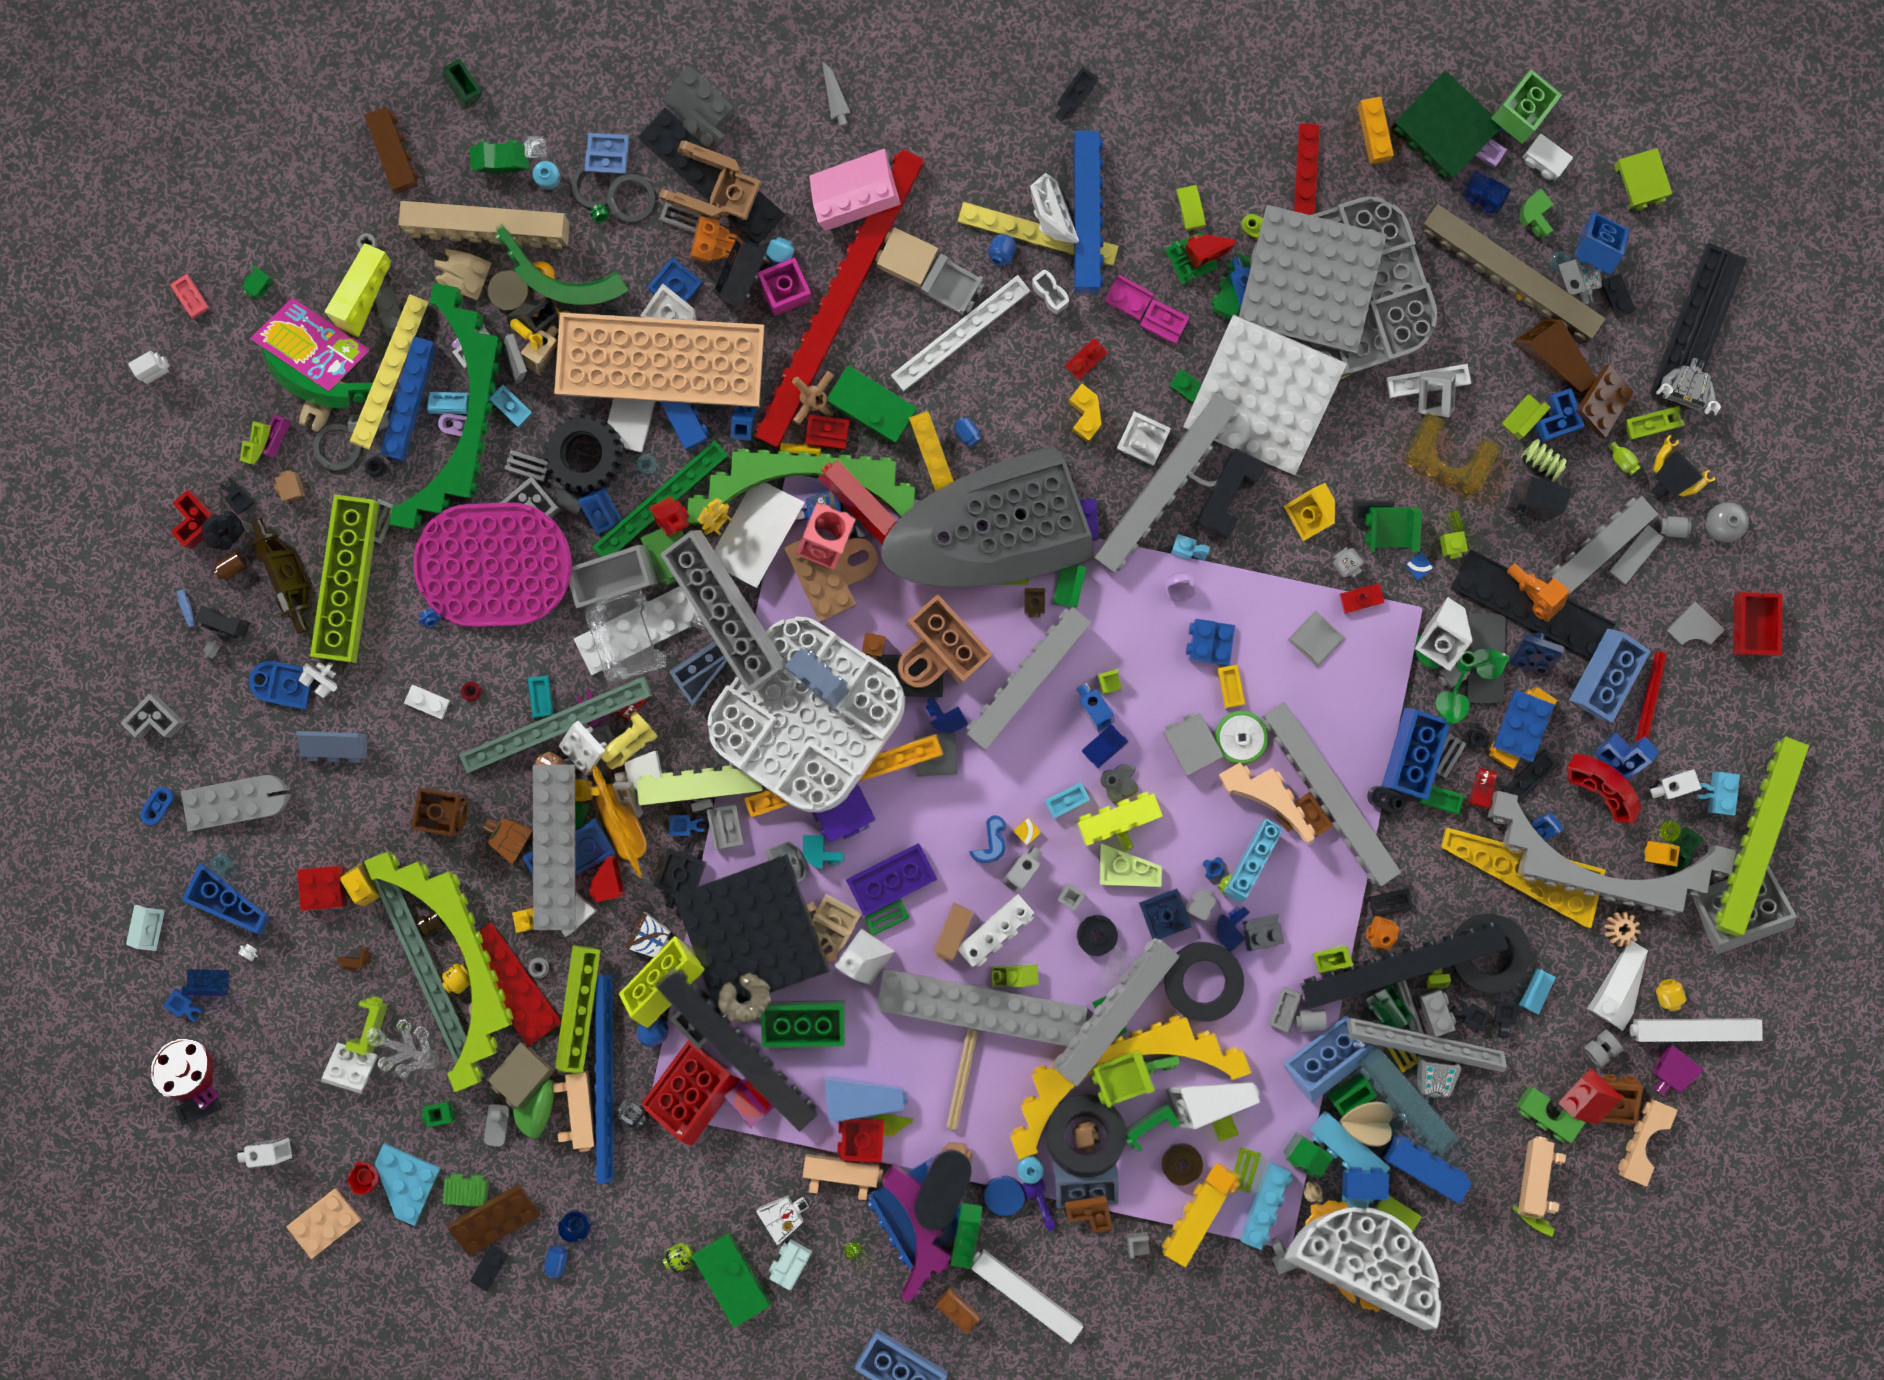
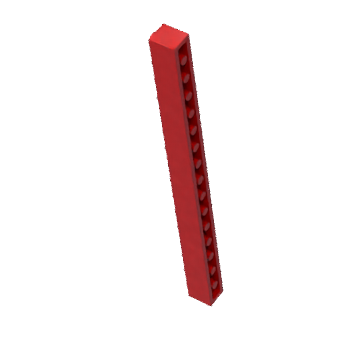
[754,148,924,449]

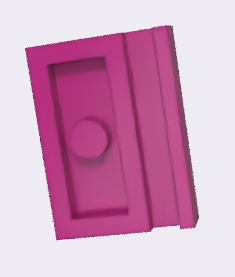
[1104,275,1154,320]
[1140,299,1189,345]

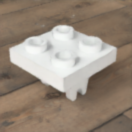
[1117,412,1171,466]
[559,721,607,776]
[322,1043,377,1094]

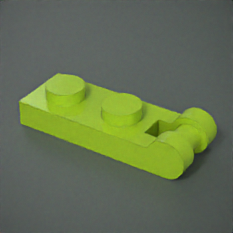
[1625,406,1685,440]

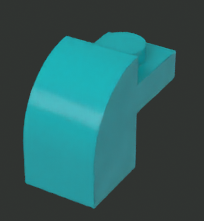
[802,835,844,869]

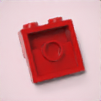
[837,1117,885,1162]

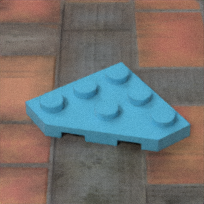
[375,1143,441,1226]

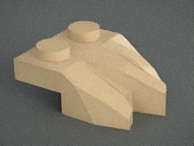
[434,249,491,301]
[812,894,862,954]

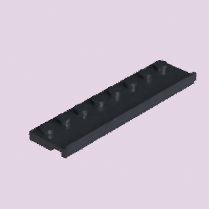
[1649,243,1747,409]
[1450,549,1617,660]

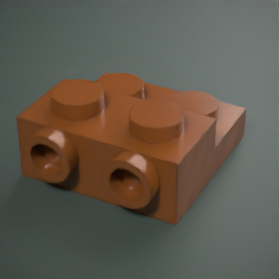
[1601,1074,1643,1124]

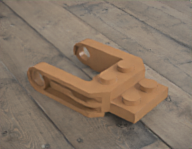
[658,141,761,220]

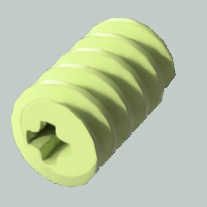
[1520,439,1566,482]

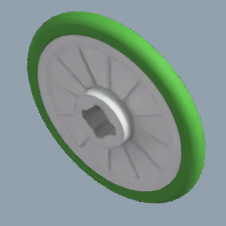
[1215,711,1268,764]

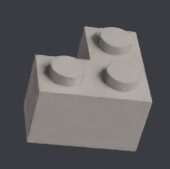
[500,477,561,518]
[121,694,186,738]

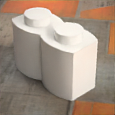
[1032,270,1069,315]
[128,351,170,384]

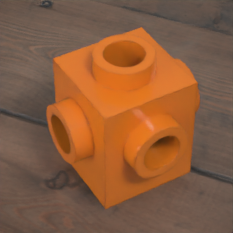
[1366,916,1400,951]

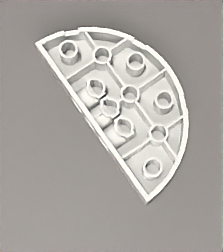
[1284,1207,1441,1330]

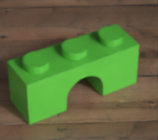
[1516,1086,1585,1143]

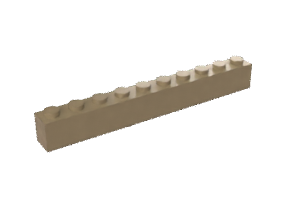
[1421,204,1606,342]

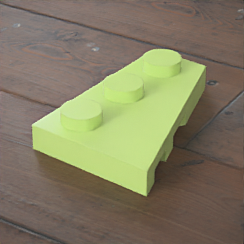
[1099,844,1162,887]

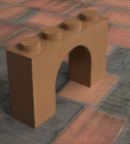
[934,903,973,962]

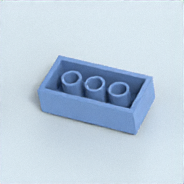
[1569,629,1651,723]
[854,1328,947,1380]

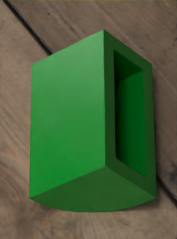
[1326,1072,1377,1117]

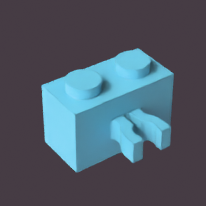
[1697,772,1740,815]

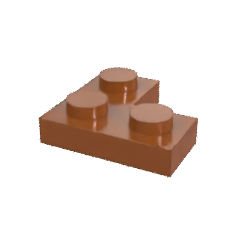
[1275,792,1333,837]
[1065,1196,1113,1233]

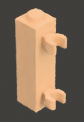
[552,1070,596,1152]
[1518,1136,1566,1219]
[803,1154,883,1200]

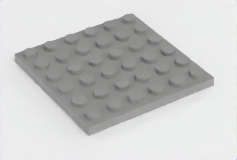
[1238,205,1387,354]

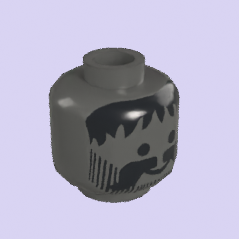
[616,1097,648,1128]

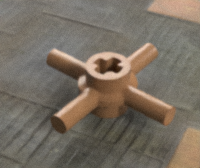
[792,371,834,425]

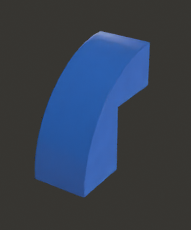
[730,406,756,441]

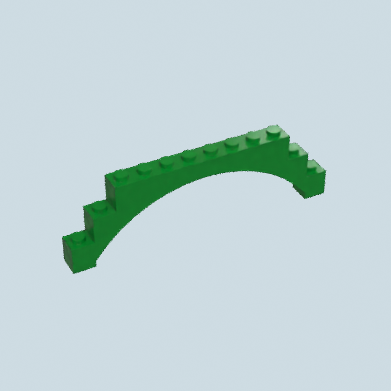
[389,283,504,530]

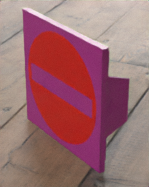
[724,1078,774,1128]

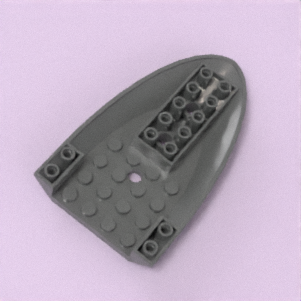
[881,446,1094,588]

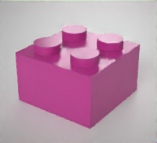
[757,258,811,316]

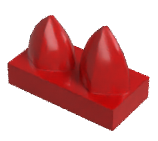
[1065,338,1108,381]

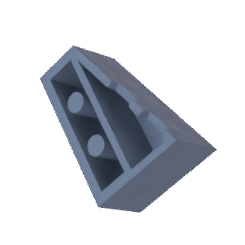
[669,640,727,706]
[785,648,850,710]

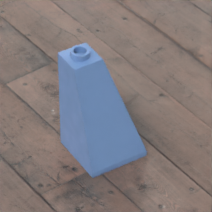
[824,1076,908,1122]

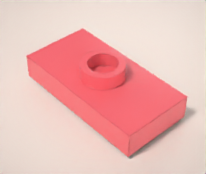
[170,274,210,320]

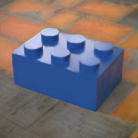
[1574,211,1629,274]

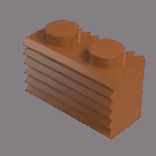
[937,1287,980,1334]

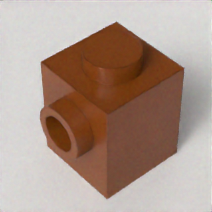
[862,632,886,660]

